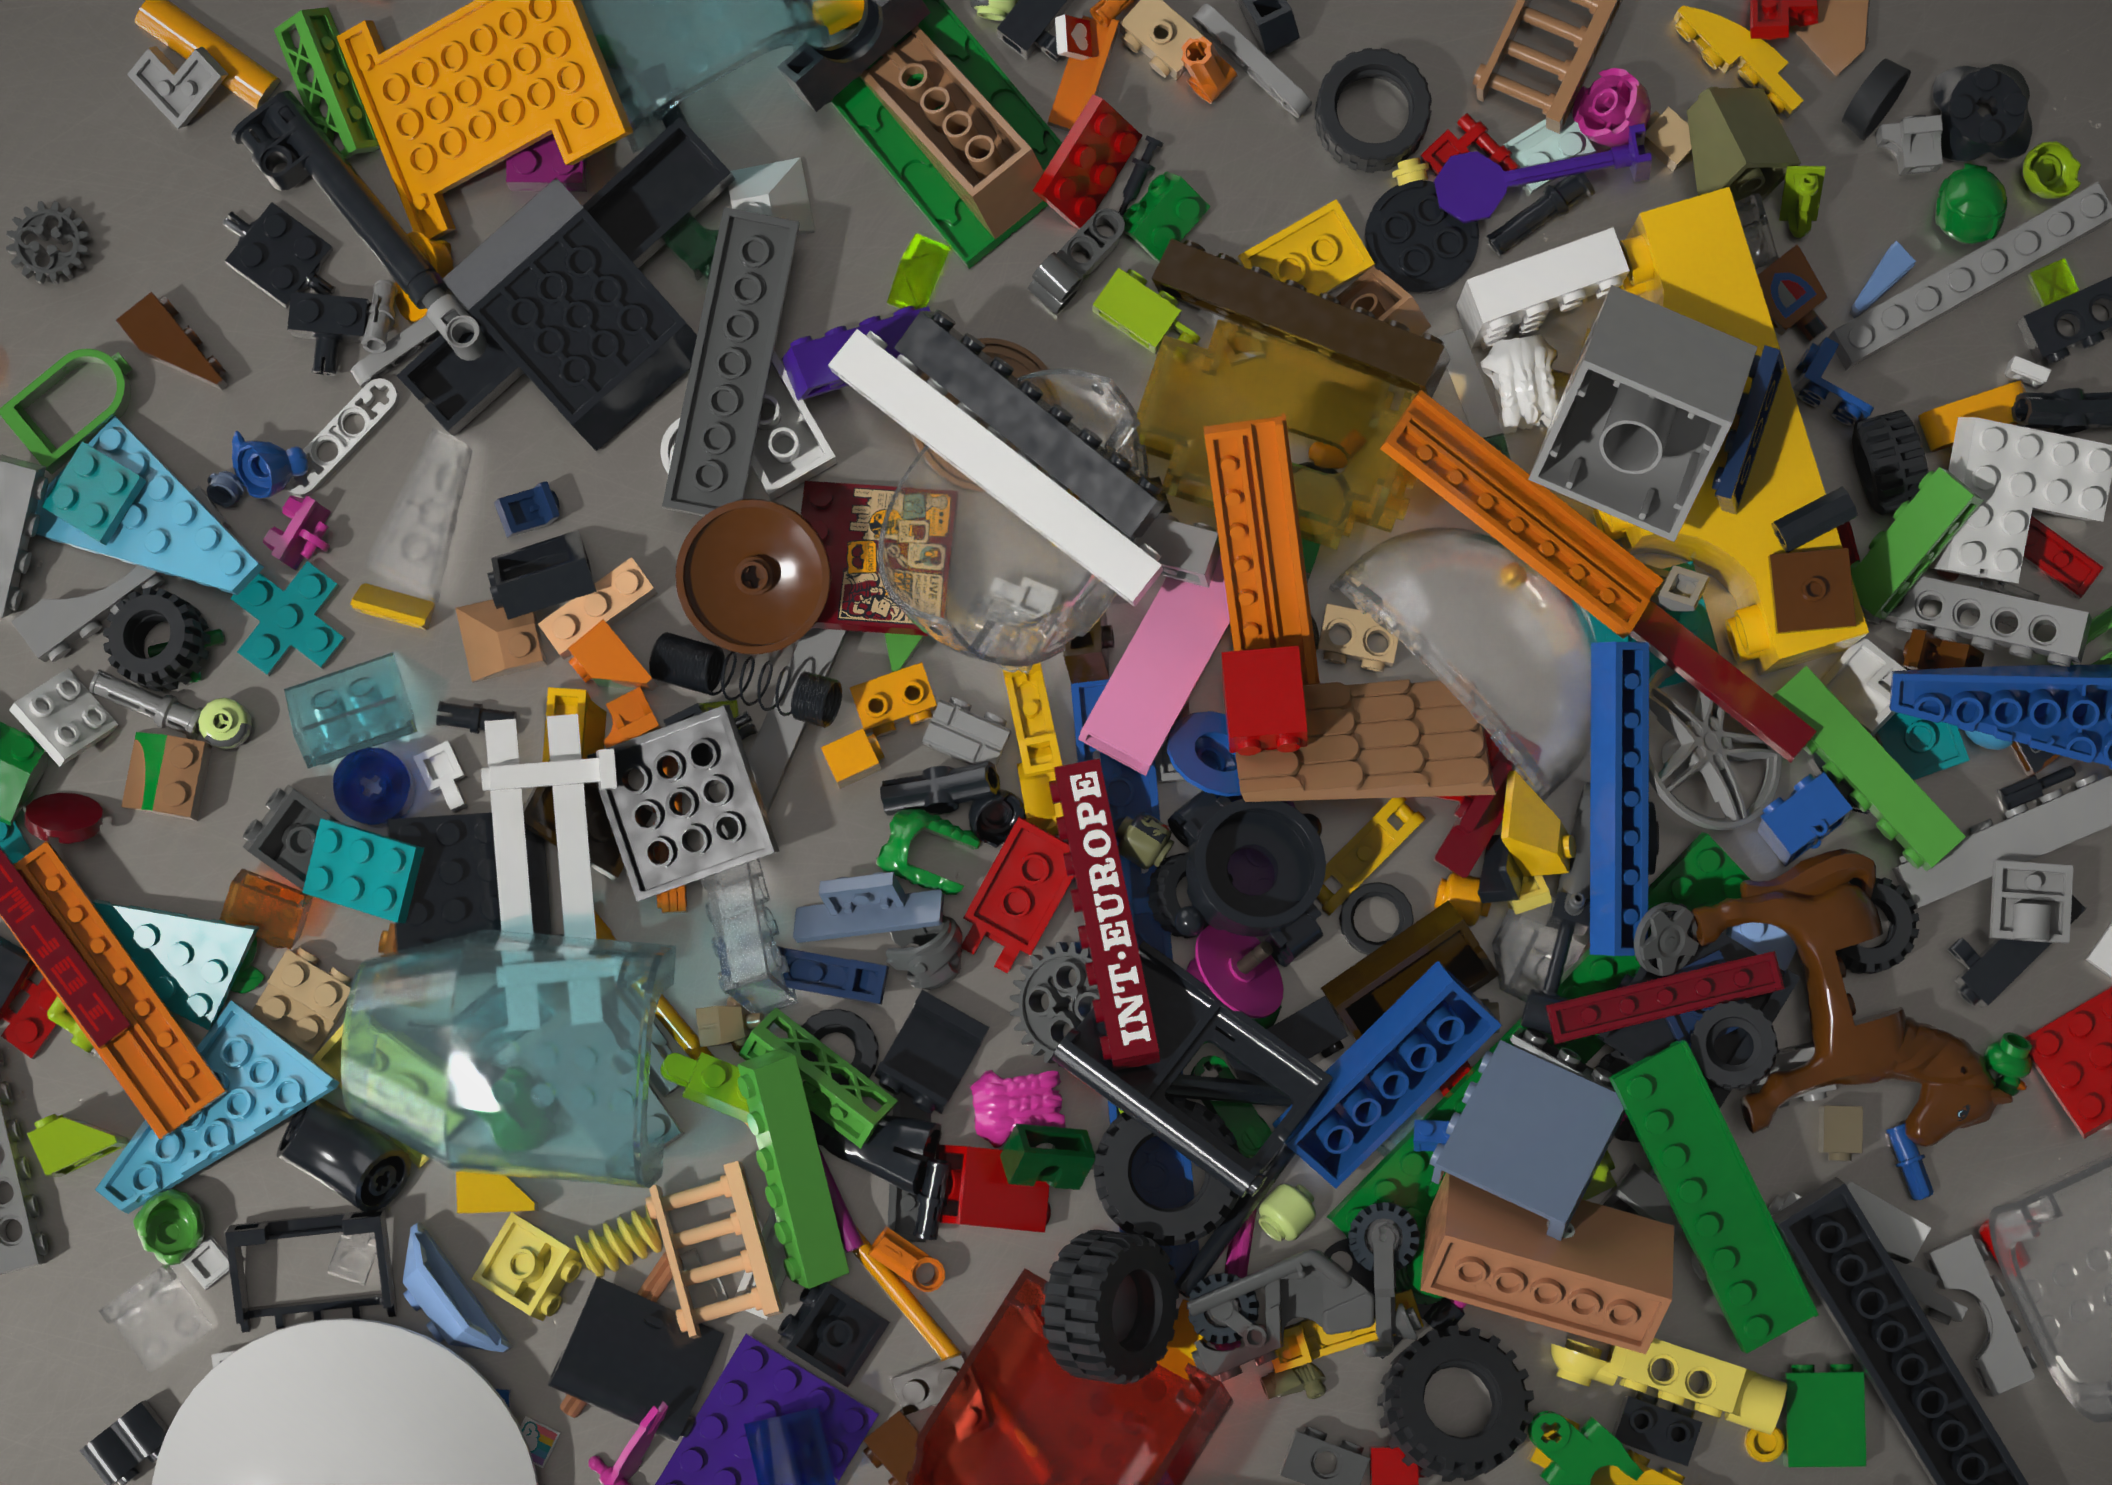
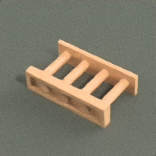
[645,1161,784,1339]

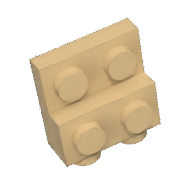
[251,947,357,1056]

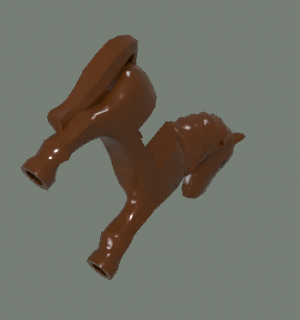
[1691,849,2013,1147]

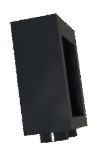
[487,530,597,620]

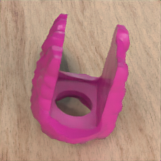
[970,1070,1066,1148]

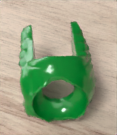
[876,809,981,895]

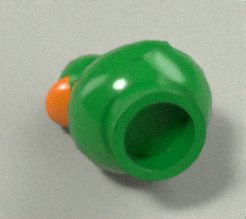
[1983,1032,2033,1097]

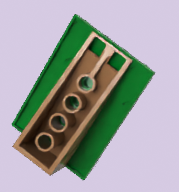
[830,0,1062,269]

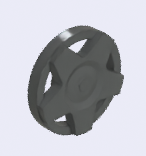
[1634,902,1699,976]

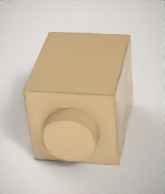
[1644,107,1692,172]

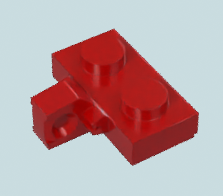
[1750,0,1818,40]

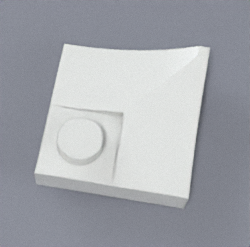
[1821,637,1906,736]

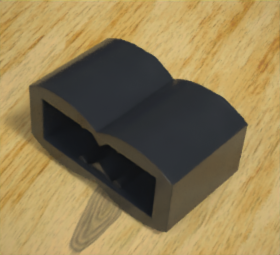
[79,1400,168,1485]

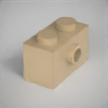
[1119,0,1207,81]

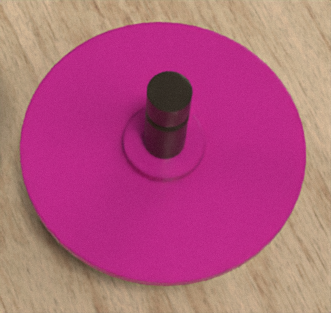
[1187,925,1284,1018]

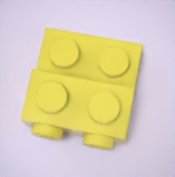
[472,1212,582,1321]

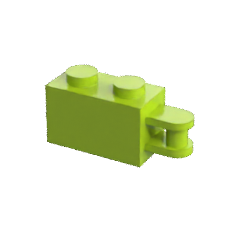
[1092,267,1201,361]
[660,1052,750,1123]

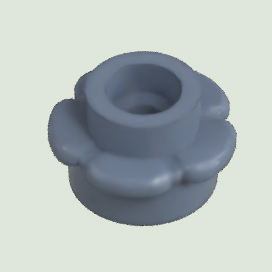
[207,471,244,506]

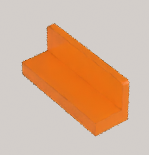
[1047,15,1119,132]

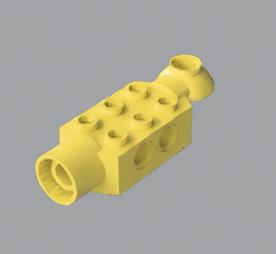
[1551,1338,1787,1435]

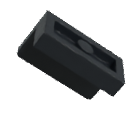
[1478,835,1524,903]

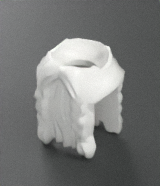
[1481,334,1559,434]

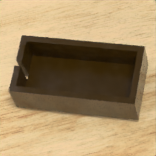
[1321,901,1499,1041]

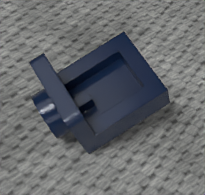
[494,481,560,538]

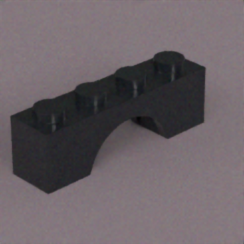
[777,0,931,112]

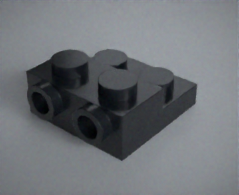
[778,1282,890,1388]

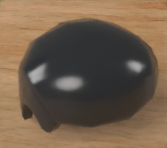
[968,789,1026,848]

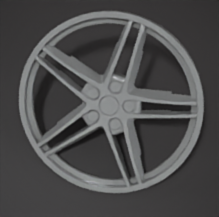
[1649,665,1782,830]

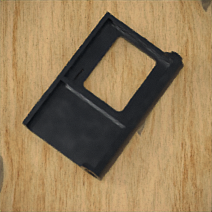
[1051,941,1333,1198]

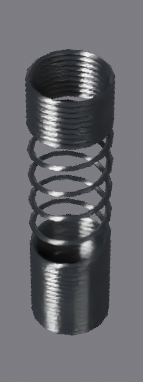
[649,632,842,728]

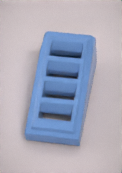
[1850,241,1916,318]

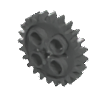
[1010,942,1099,1067]

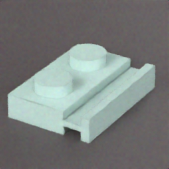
[1503,113,1596,194]

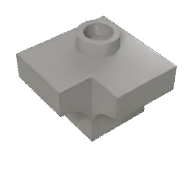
[1875,115,1943,175]

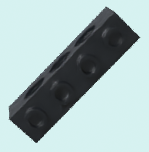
[2017,276,2112,364]

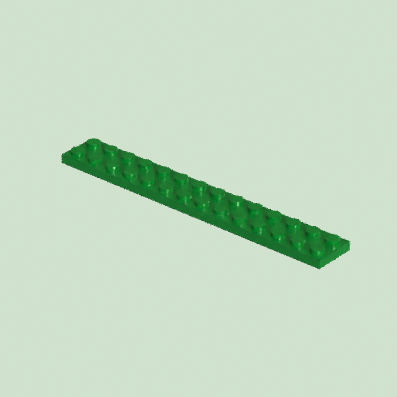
[1327,832,1751,1253]

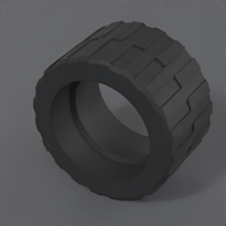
[1314,48,1432,173]

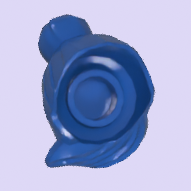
[232,431,308,498]

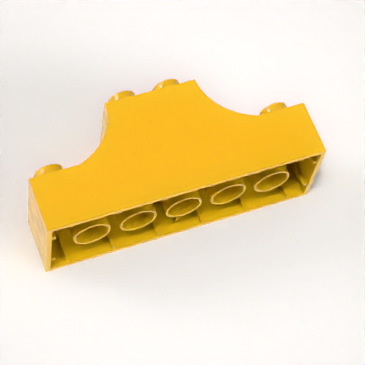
[1592,187,1869,676]

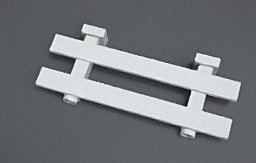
[481,714,633,1031]

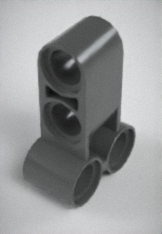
[1027,208,1125,314]

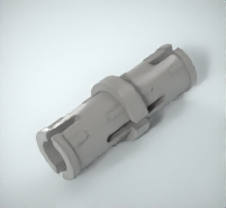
[362,280,398,353]

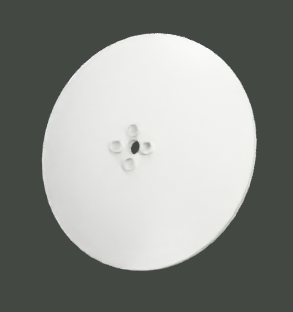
[152,1318,538,1485]

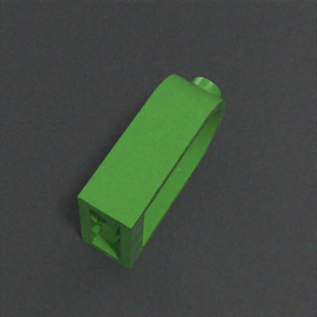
[0,349,133,474]

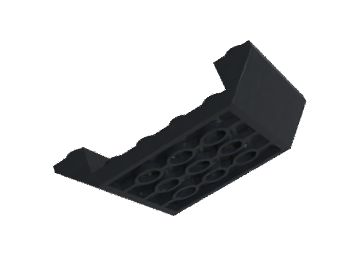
[443,177,697,451]

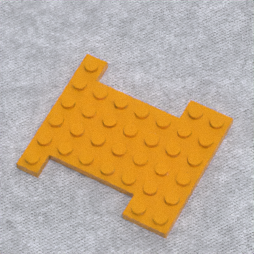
[336,0,633,240]

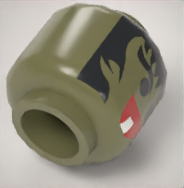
[1115,812,1175,870]

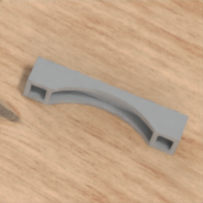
[11,485,231,662]

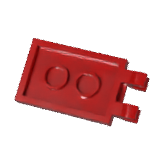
[962,816,1075,974]

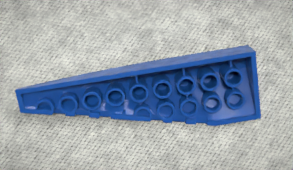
[1889,665,2112,769]

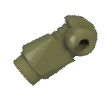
[1260,1362,1326,1400]

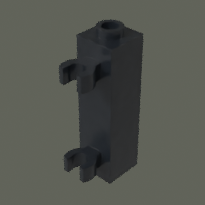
[997,0,1074,62]
[1947,895,2086,1008]

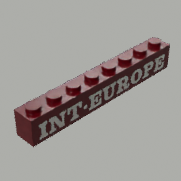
[1049,758,1160,1071]

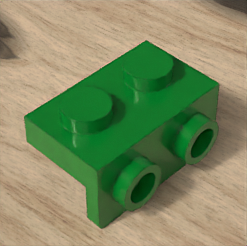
[1123,171,1211,262]

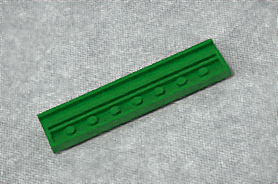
[1609,1040,1819,1354]

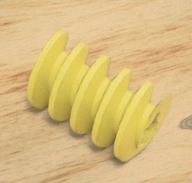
[575,1205,662,1278]

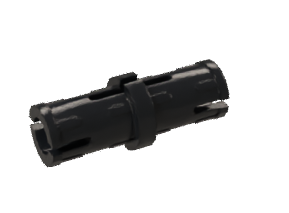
[436,701,517,734]
[913,1158,952,1240]

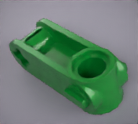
[1190,1055,1272,1158]

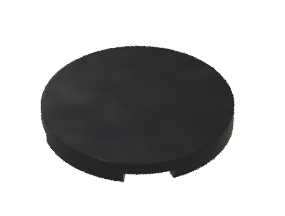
[1364,180,1479,294]

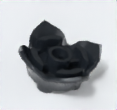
[1932,64,2033,162]

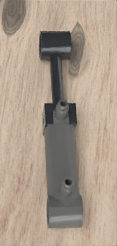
[1520,782,1590,1034]

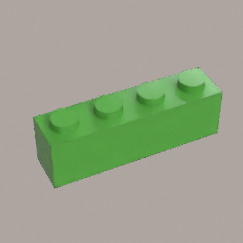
[1850,467,1984,620]

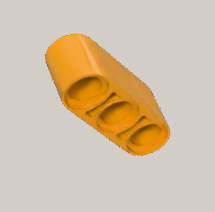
[1918,380,2026,452]

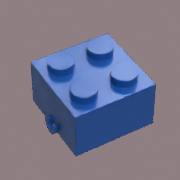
[1757,772,1853,867]

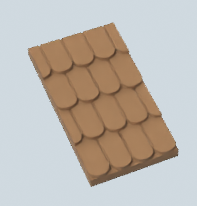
[1235,679,1496,802]

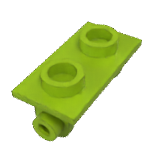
[1779,166,1826,238]

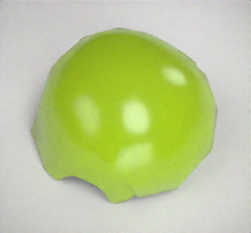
[2023,141,2081,199]

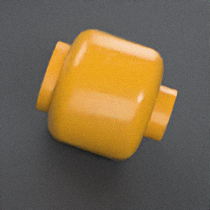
[1434,872,1491,927]

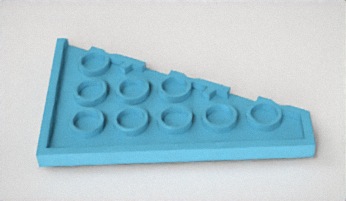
[35,416,264,595]
[95,1000,340,1214]

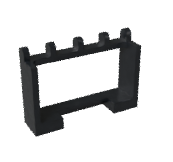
[225,1209,397,1333]

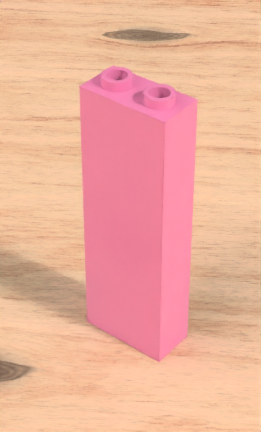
[1078,554,1230,776]

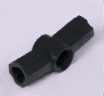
[2011,388,2112,434]
[880,761,1000,816]

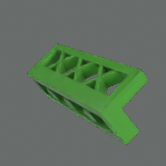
[273,7,380,159]
[739,1007,898,1149]

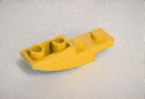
[1673,5,1804,118]

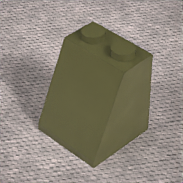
[1687,87,1801,208]

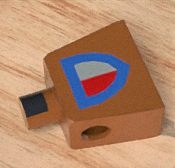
[1757,244,1828,342]

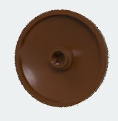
[675,498,831,654]

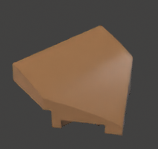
[1789,0,1870,76]

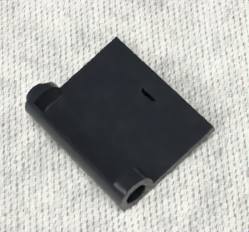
[548,1276,724,1443]

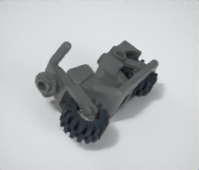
[1187,1202,1422,1382]

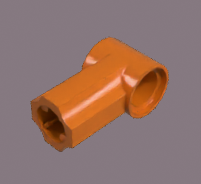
[1181,36,1238,104]
[868,1226,945,1292]

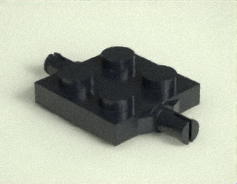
[223,202,336,309]

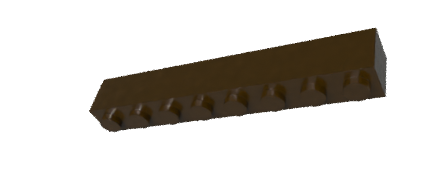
[1151,239,1451,398]

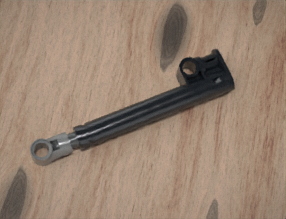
[231,91,487,361]

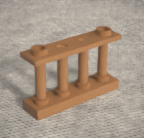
[1473,0,1623,134]

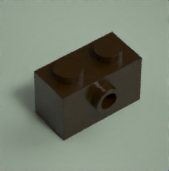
[1062,590,1115,684]

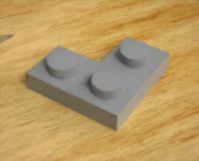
[127,46,228,129]

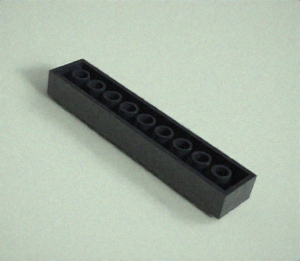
[1772,1177,2029,1485]

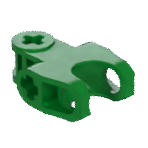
[1527,1410,1644,1485]

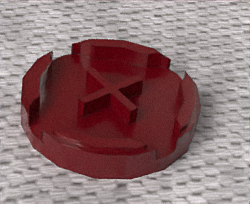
[25,793,103,844]

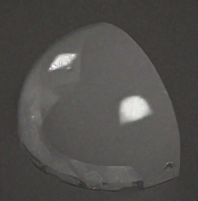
[878,369,1149,667]
[1329,527,1596,801]

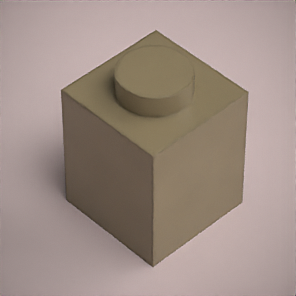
[1818,1105,1863,1161]

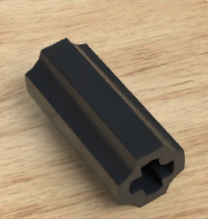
[1771,486,1858,553]

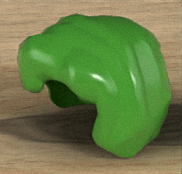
[133,1188,205,1265]

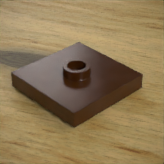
[1768,548,1856,634]

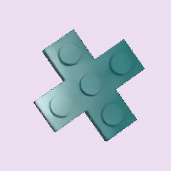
[230,561,346,676]

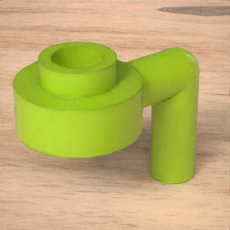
[47,996,94,1053]

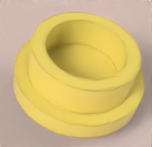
[1392,157,1430,186]

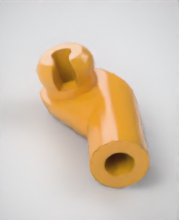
[1308,431,1366,469]

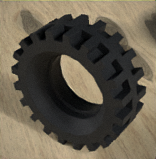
[1377,1325,1534,1482]

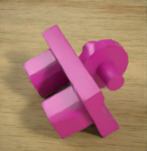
[263,495,331,570]

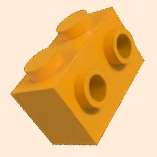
[849,662,937,737]

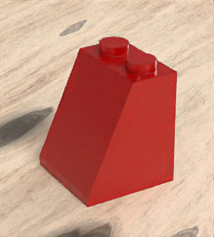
[1221,646,1307,756]
[936,1145,1051,1233]

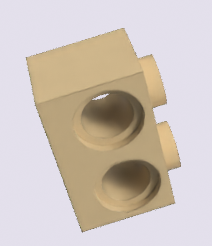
[1316,604,1403,672]

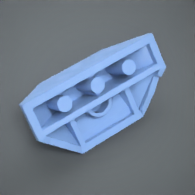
[402,1223,513,1352]

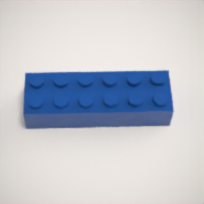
[1272,961,1502,1189]

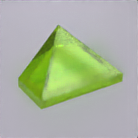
[887,233,951,310]

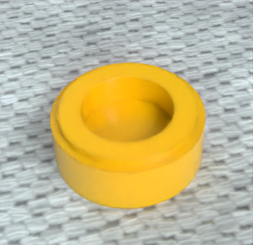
[1744,1426,1785,1462]

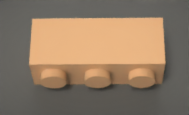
[538,557,658,660]

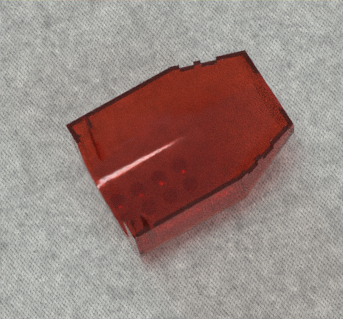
[906,1268,1234,1485]

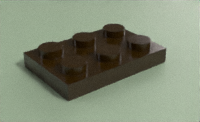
[523,758,653,880]

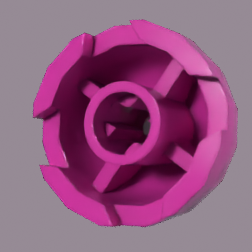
[1573,68,1651,147]

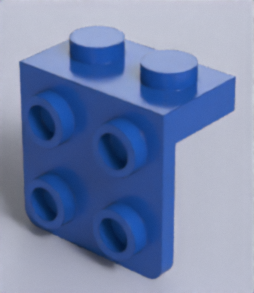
[1793,337,1874,426]

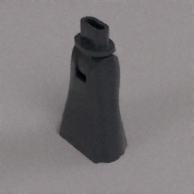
[809,1110,942,1196]

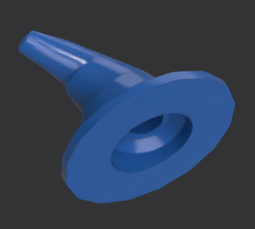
[1167,711,1242,802]

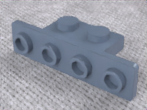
[793,872,944,943]

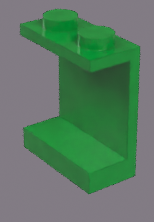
[1781,1364,1866,1467]

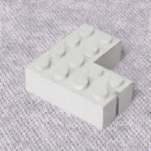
[1456,227,1630,351]
[1930,417,2112,584]

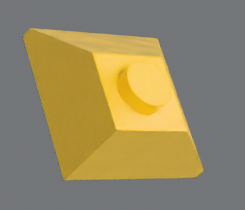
[1501,771,1576,877]

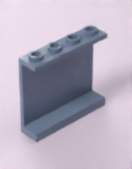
[1429,1040,1625,1241]

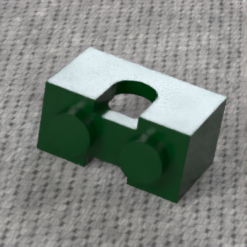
[1000,1124,1096,1190]

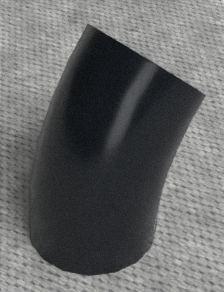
[276,1098,411,1212]

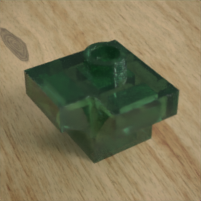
[664,216,719,281]

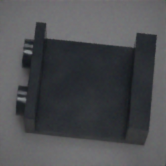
[874,990,990,1114]

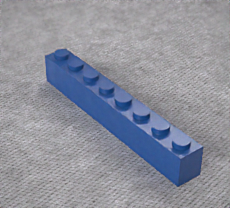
[1590,642,1649,956]

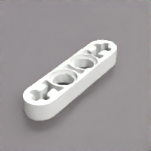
[285,378,399,497]

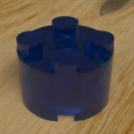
[333,748,415,828]

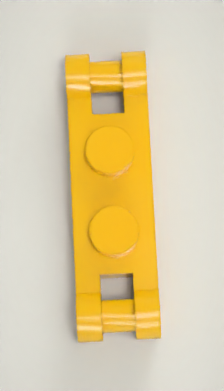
[1317,797,1426,916]

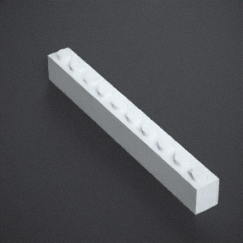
[828,329,1164,607]

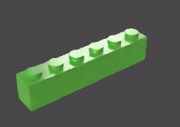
[1773,666,1966,871]
[738,1049,849,1289]

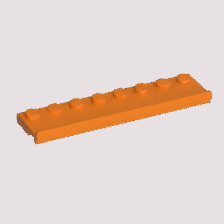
[1380,390,1663,639]
[1203,413,1320,685]
[0,841,228,1140]

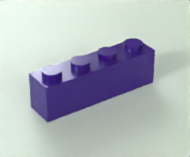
[781,306,930,401]

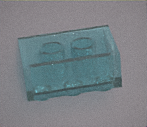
[284,652,418,769]

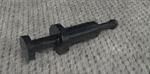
[1118,135,1164,217]

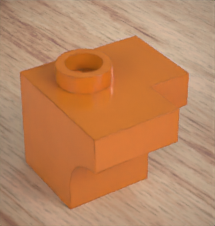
[602,687,662,748]

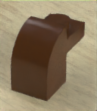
[1903,628,1985,670]

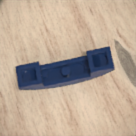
[736,940,889,1005]

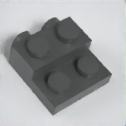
[243,785,340,890]

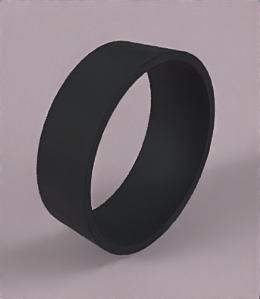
[1842,58,1911,140]

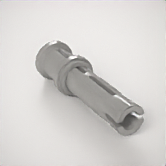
[89,670,203,740]

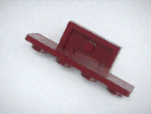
[1434,730,1545,878]

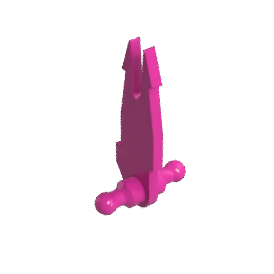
[588,1401,669,1485]

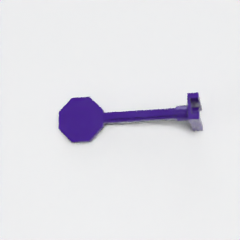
[1434,123,1652,223]

